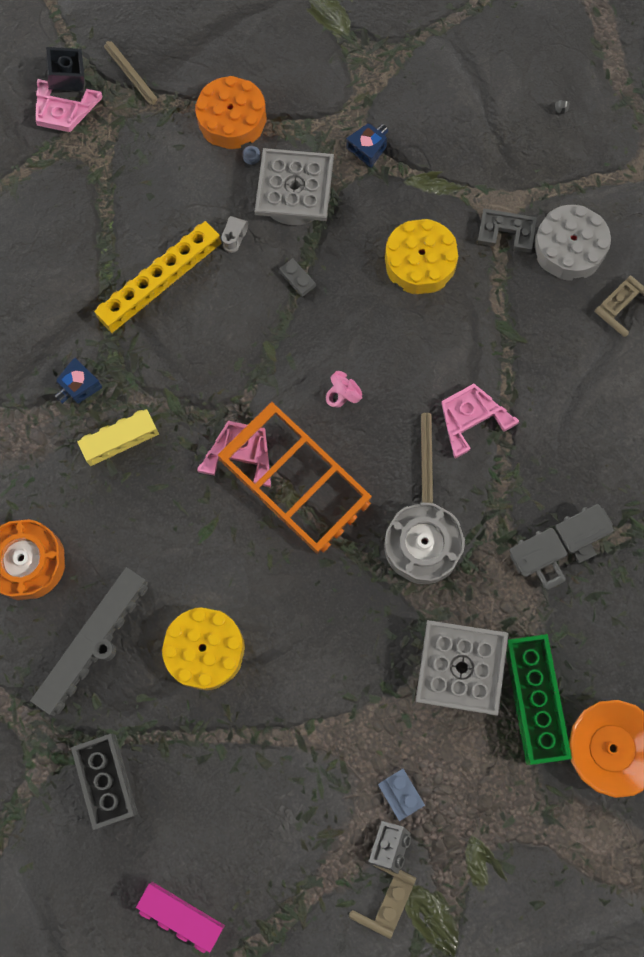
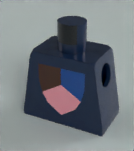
[346,124,388,168]
[55,358,102,404]

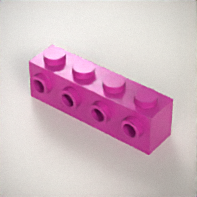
[136,882,225,953]

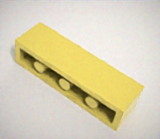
[77,409,159,466]

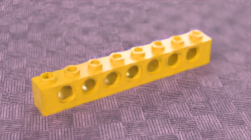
[94,221,221,333]

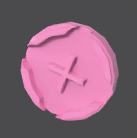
[326,371,362,408]

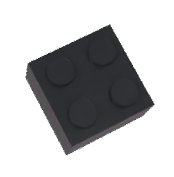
[46,47,84,91]

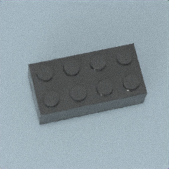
[71,734,138,830]

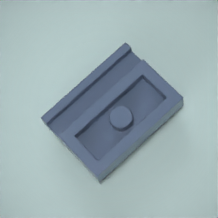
[378,769,425,821]

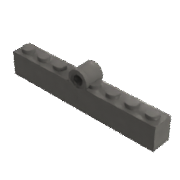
[30,567,148,716]

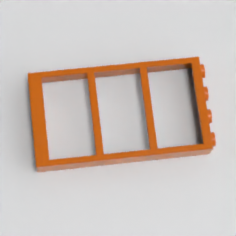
[218,402,372,554]

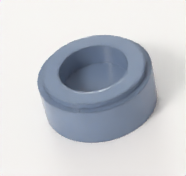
[242,146,260,165]

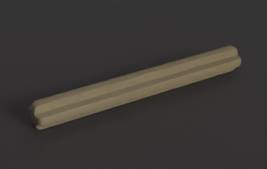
[104,41,157,105]
[421,413,433,503]

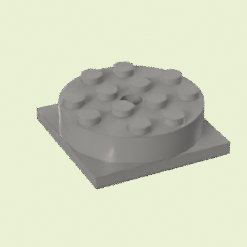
[255,148,334,225]
[416,620,508,716]

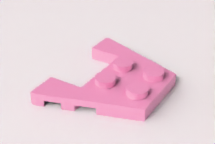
[36,79,102,132]
[441,384,519,459]
[197,421,271,487]

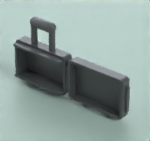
[509,504,614,590]

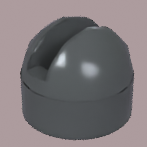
[555,101,570,114]

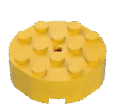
[385,219,458,294]
[162,607,245,691]

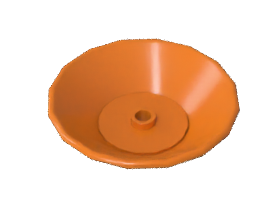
[569,700,644,798]

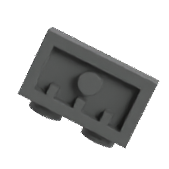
[368,821,411,874]

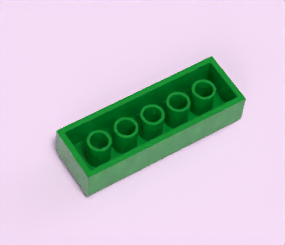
[506,634,572,765]

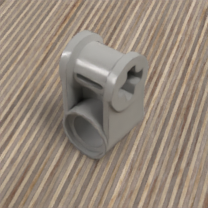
[221,216,248,253]

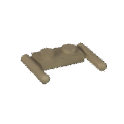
[594,275,644,337]
[349,865,416,939]

